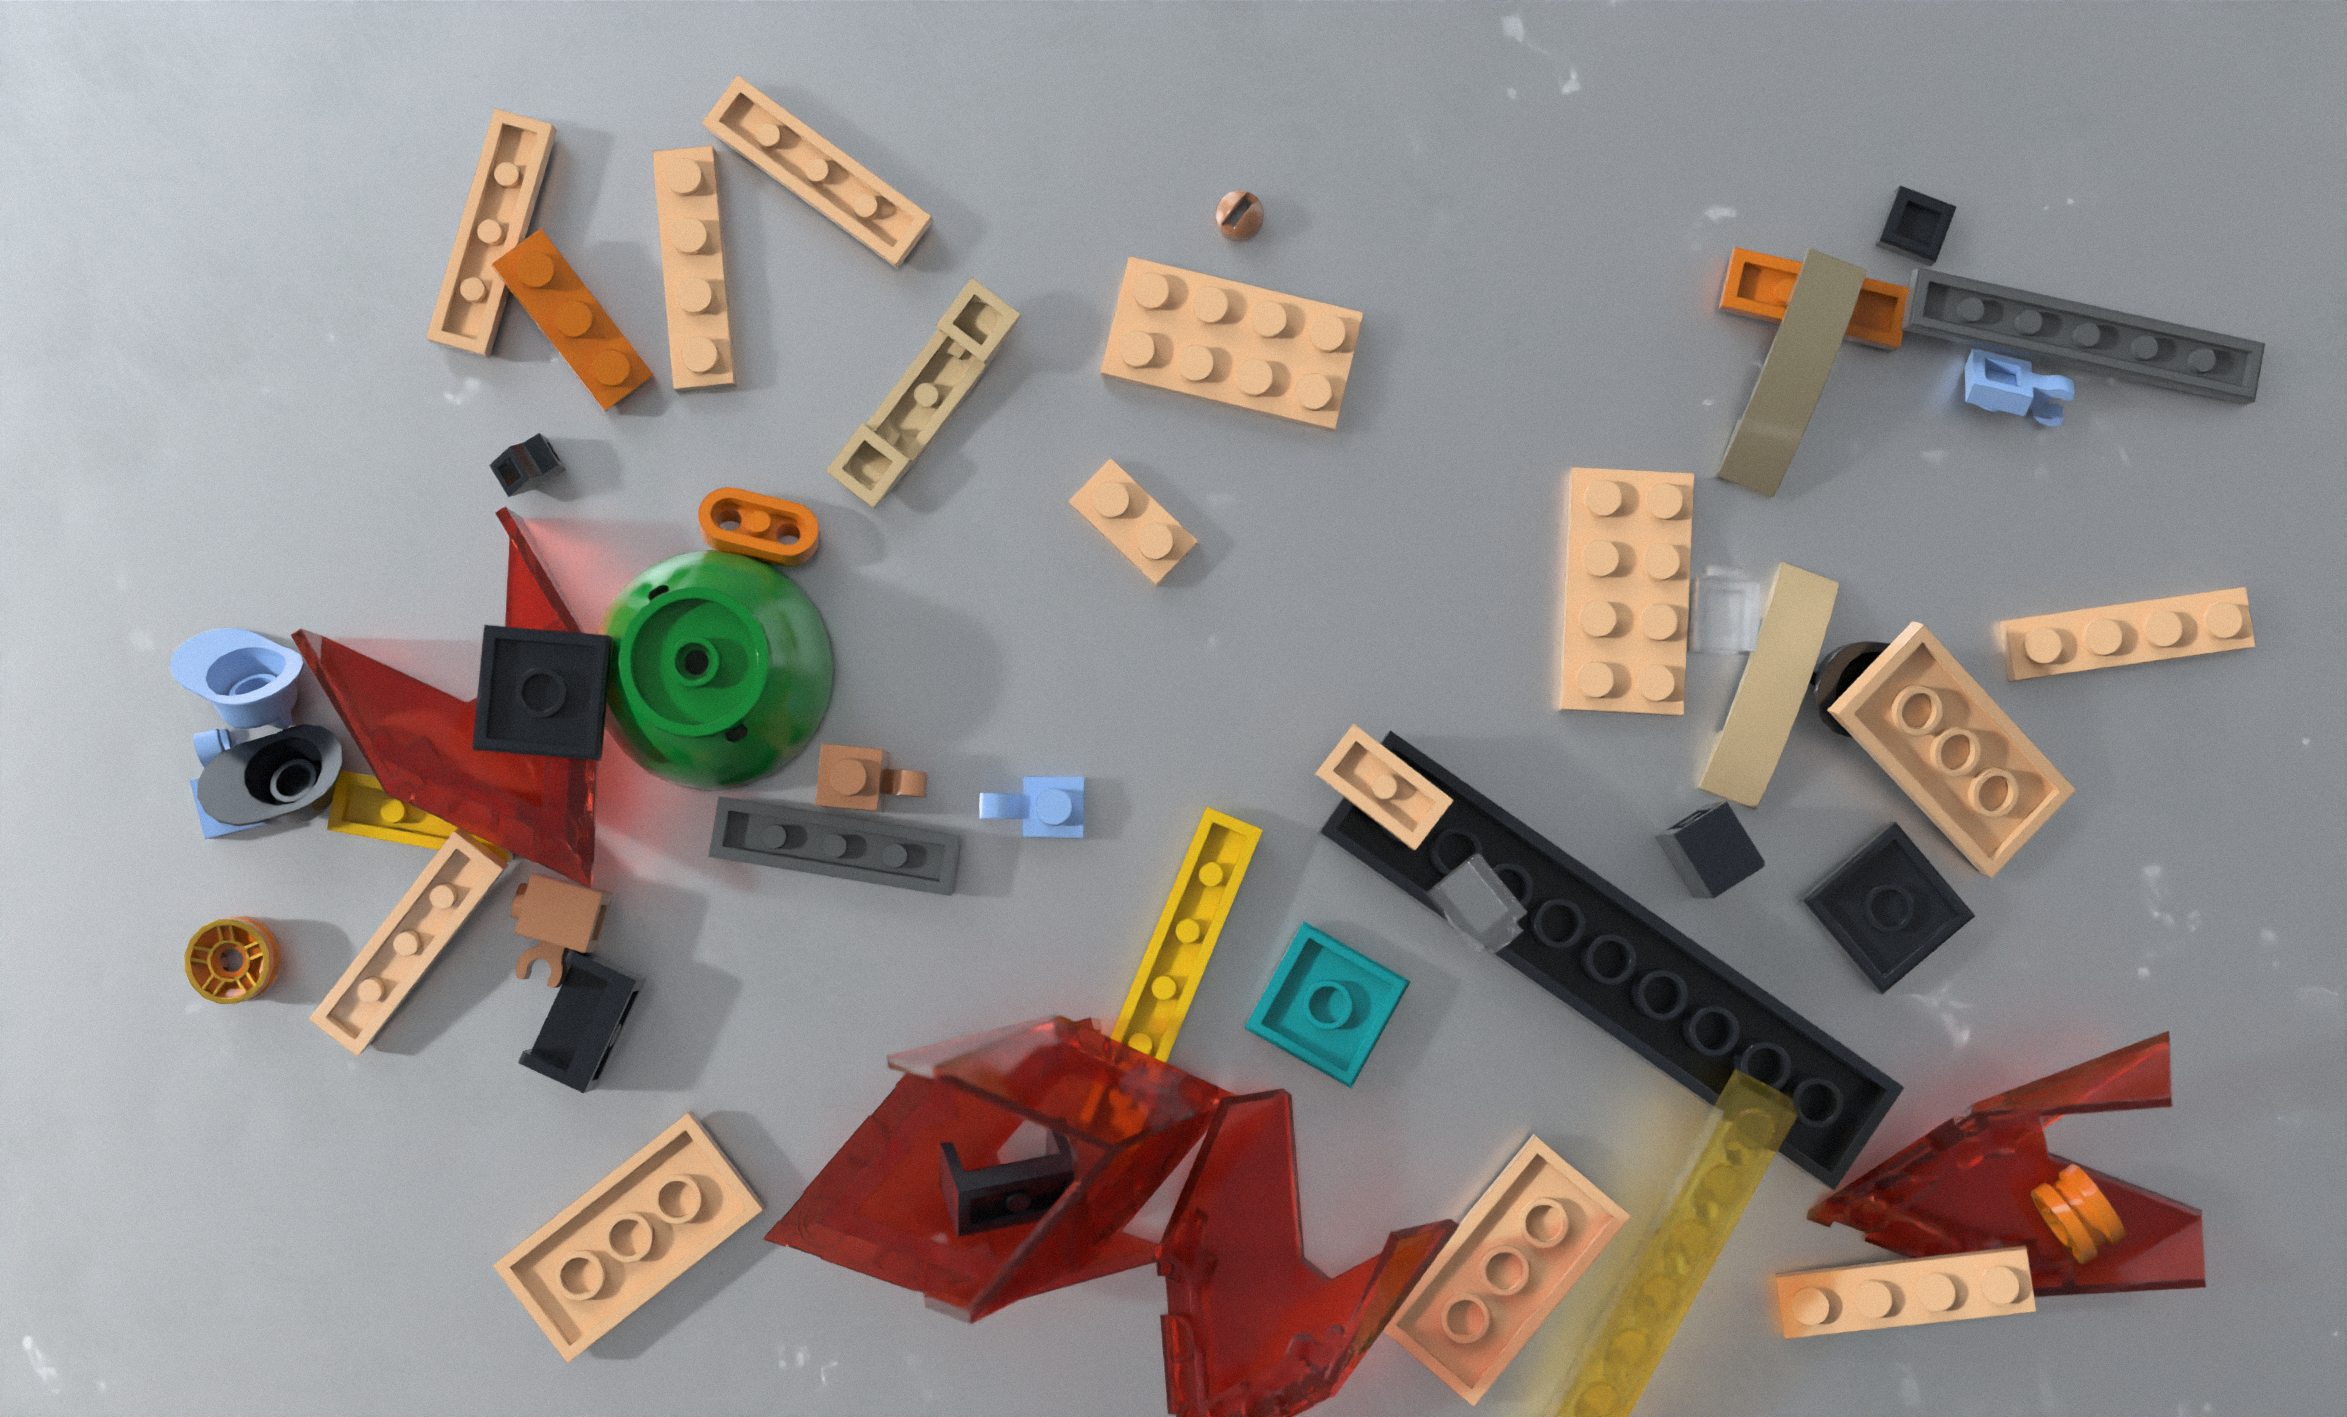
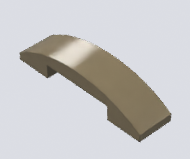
[1716,248,1867,498]

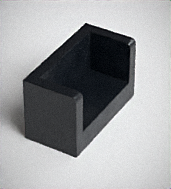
[1655,801,1765,899]
[518,949,646,1093]
[939,1121,1080,1237]

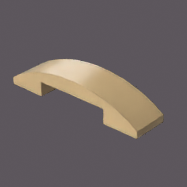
[826,277,1022,509]
[1698,562,1839,810]

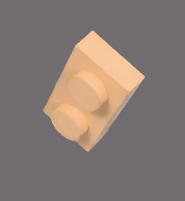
[1069,458,1198,587]
[1315,724,1453,850]

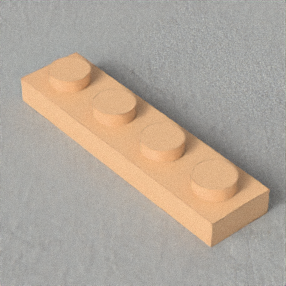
[702,75,933,269]
[426,108,557,359]
[653,145,737,393]
[1999,587,2256,682]
[309,827,509,1057]
[1775,1246,2036,1339]

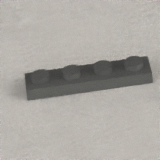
[708,796,961,896]

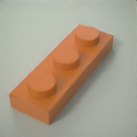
[492,228,654,413]
[1718,247,1908,351]

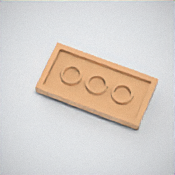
[1100,256,1364,432]
[1559,467,1694,716]
[1828,621,2076,878]
[493,1111,766,1364]
[1377,1134,1631,1407]

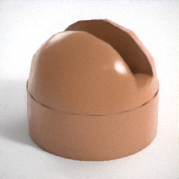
[1216,190,1264,241]

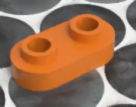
[698,487,819,567]

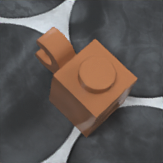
[815,744,928,813]
[511,874,613,988]

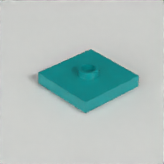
[1244,921,1411,1088]

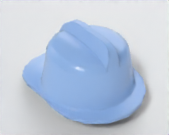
[170,628,304,730]

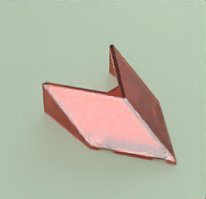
[291,506,599,889]
[886,1014,1237,1324]
[763,1017,1164,1312]
[1807,1031,2206,1297]
[1155,1088,1460,1417]

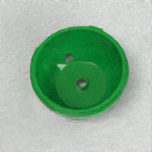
[596,550,834,791]

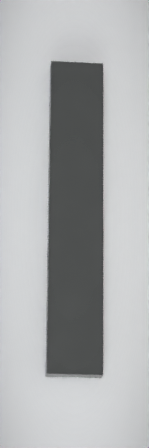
[1901,267,2265,405]

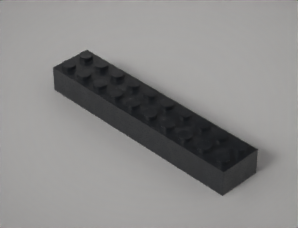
[1317,730,1905,1191]

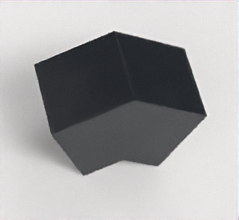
[489,433,566,497]

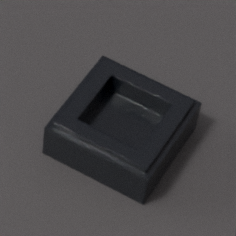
[1875,185,1957,266]

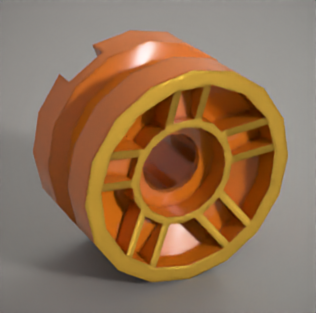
[184,916,282,1004]
[2031,1164,2126,1264]

